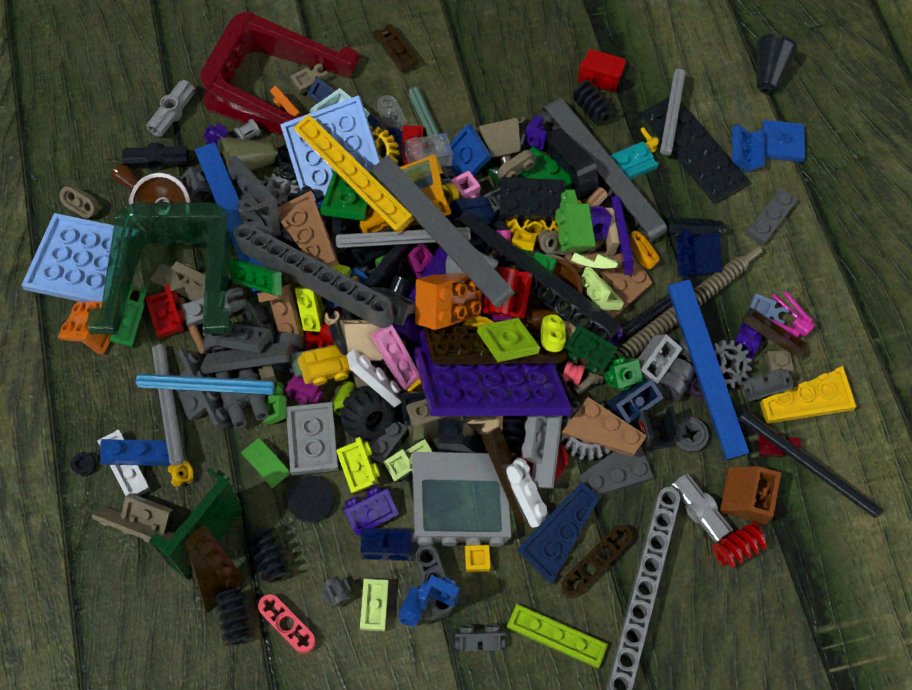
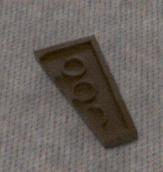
[183,525,245,613]

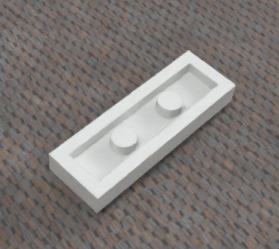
[347,349,401,407]
[98,430,151,496]

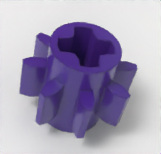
[203,123,230,147]

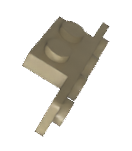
[151,261,236,317]
[92,493,175,543]

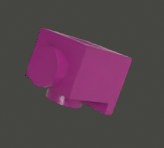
[285,374,324,404]

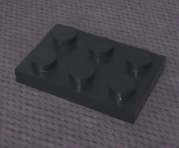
[499,177,565,221]

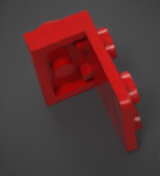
[577,49,626,92]

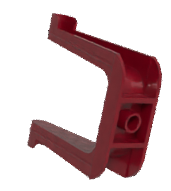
[200,11,361,137]

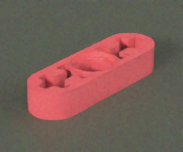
[258,594,316,654]

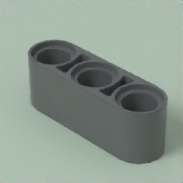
[416,545,453,618]

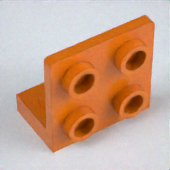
[58,301,118,354]

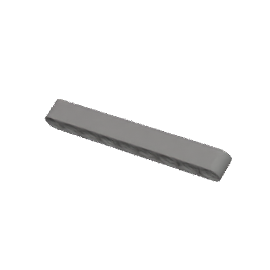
[607,487,680,690]

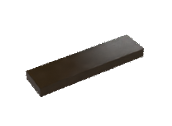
[482,426,527,524]

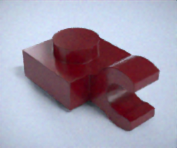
[757,432,801,458]

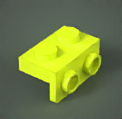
[295,285,325,332]
[336,437,381,495]

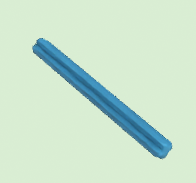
[136,374,275,394]

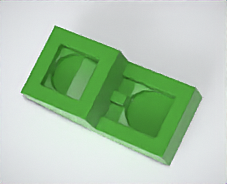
[240,438,290,488]

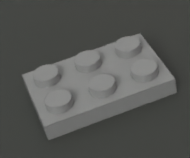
[286,402,338,476]

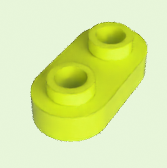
[541,315,566,352]

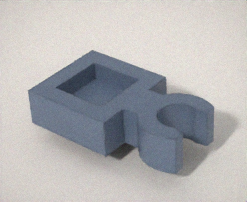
[747,293,789,324]

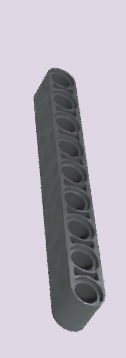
[541,98,667,243]
[371,155,515,309]
[234,224,394,328]

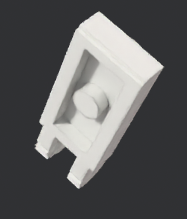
[506,458,549,528]

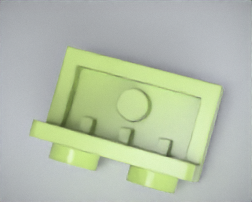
[581,267,624,311]

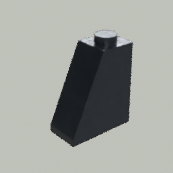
[438,420,485,453]

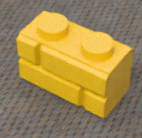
[298,345,352,386]

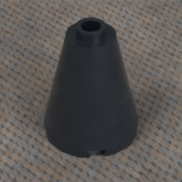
[757,34,797,94]

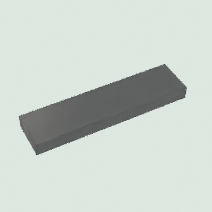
[200,341,293,374]

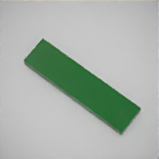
[230,258,282,296]

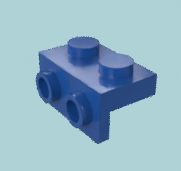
[731,124,765,173]
[418,575,459,610]

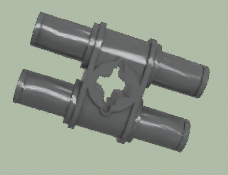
[215,367,269,429]

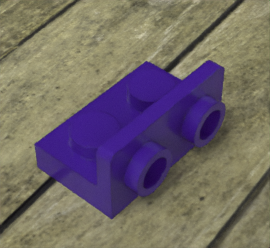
[341,485,399,536]

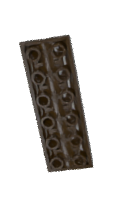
[423,326,567,365]

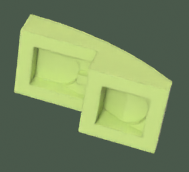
[571,252,621,268]
[383,439,433,482]

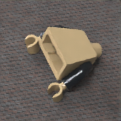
[325,311,395,362]

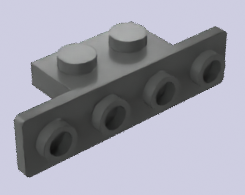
[174,349,231,428]

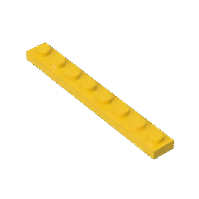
[293,114,415,234]

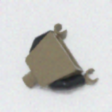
[473,117,527,166]

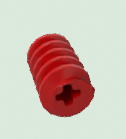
[712,521,767,569]

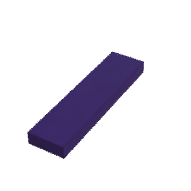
[611,196,633,275]

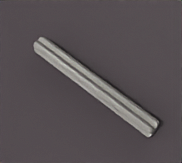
[660,68,686,156]

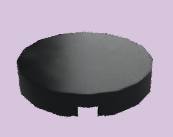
[287,476,335,523]

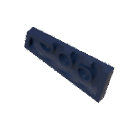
[516,482,599,585]

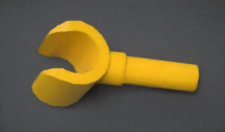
[640,127,659,153]

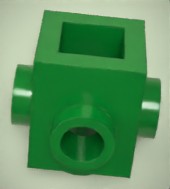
[604,356,643,391]

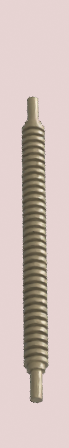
[572,246,763,396]

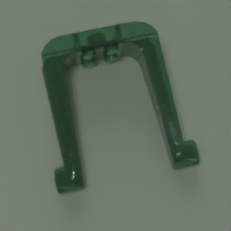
[87,202,233,335]

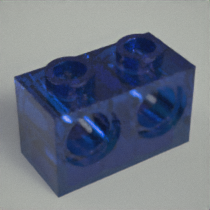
[360,528,411,561]

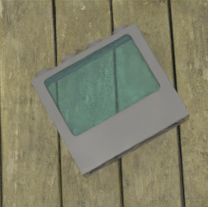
[409,452,511,547]

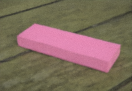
[370,324,420,390]

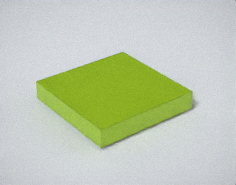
[477,318,540,362]

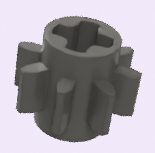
[320,576,352,608]

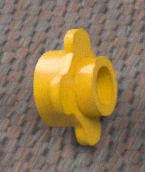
[168,461,194,487]

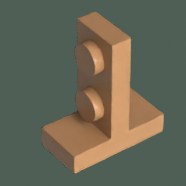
[257,281,304,337]

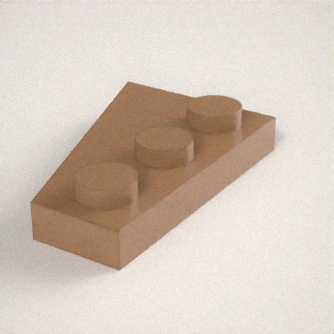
[561,397,647,457]

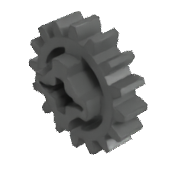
[712,340,752,389]

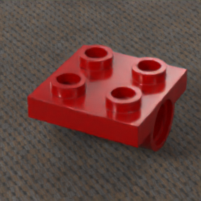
[481,267,533,319]

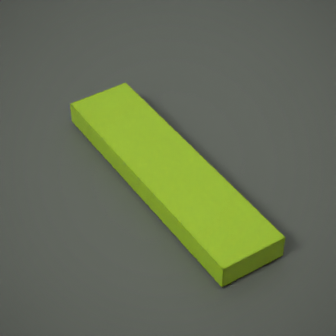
[507,604,608,669]

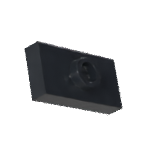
[350,226,394,266]

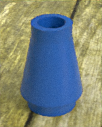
[398,587,422,626]

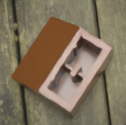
[719,466,781,525]

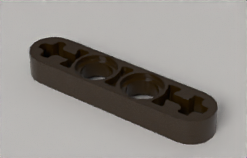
[561,525,633,599]

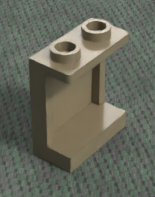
[406,399,458,445]

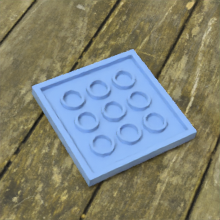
[280,95,380,201]
[21,213,138,305]

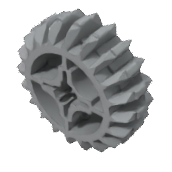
[559,399,612,461]

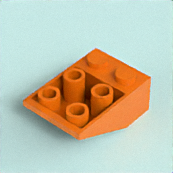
[415,273,482,330]

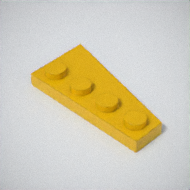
[760,366,856,424]

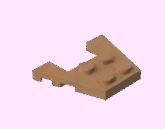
[564,249,652,318]

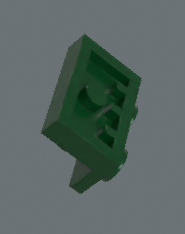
[564,324,618,376]

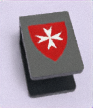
[636,405,680,452]

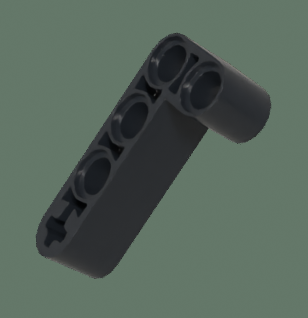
[544,128,599,199]

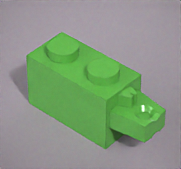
[555,190,596,253]

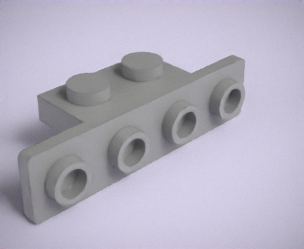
[522,415,562,488]

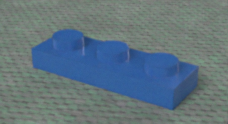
[100,439,171,466]

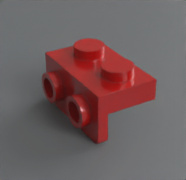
[145,284,186,339]

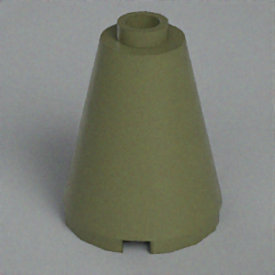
[218,137,278,179]

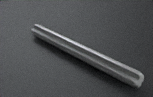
[336,227,471,248]
[152,344,184,466]

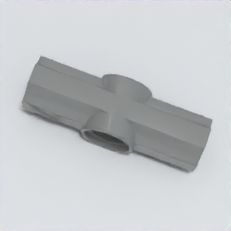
[146,79,196,137]
[671,473,733,543]

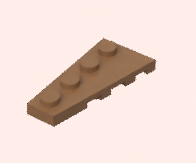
[278,191,339,267]

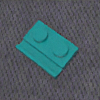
[609,141,659,180]

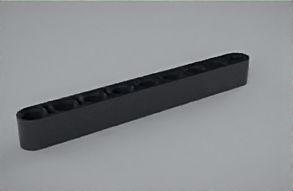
[451,212,619,342]

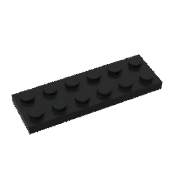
[641,97,749,205]

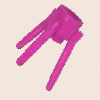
[769,292,815,337]

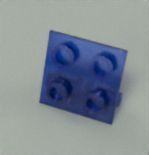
[677,230,722,277]

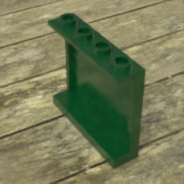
[149,468,243,580]

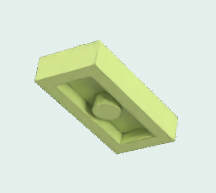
[360,579,389,632]

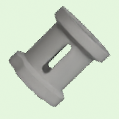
[233,119,261,140]

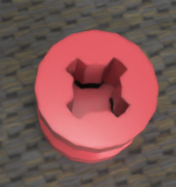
[563,360,585,386]

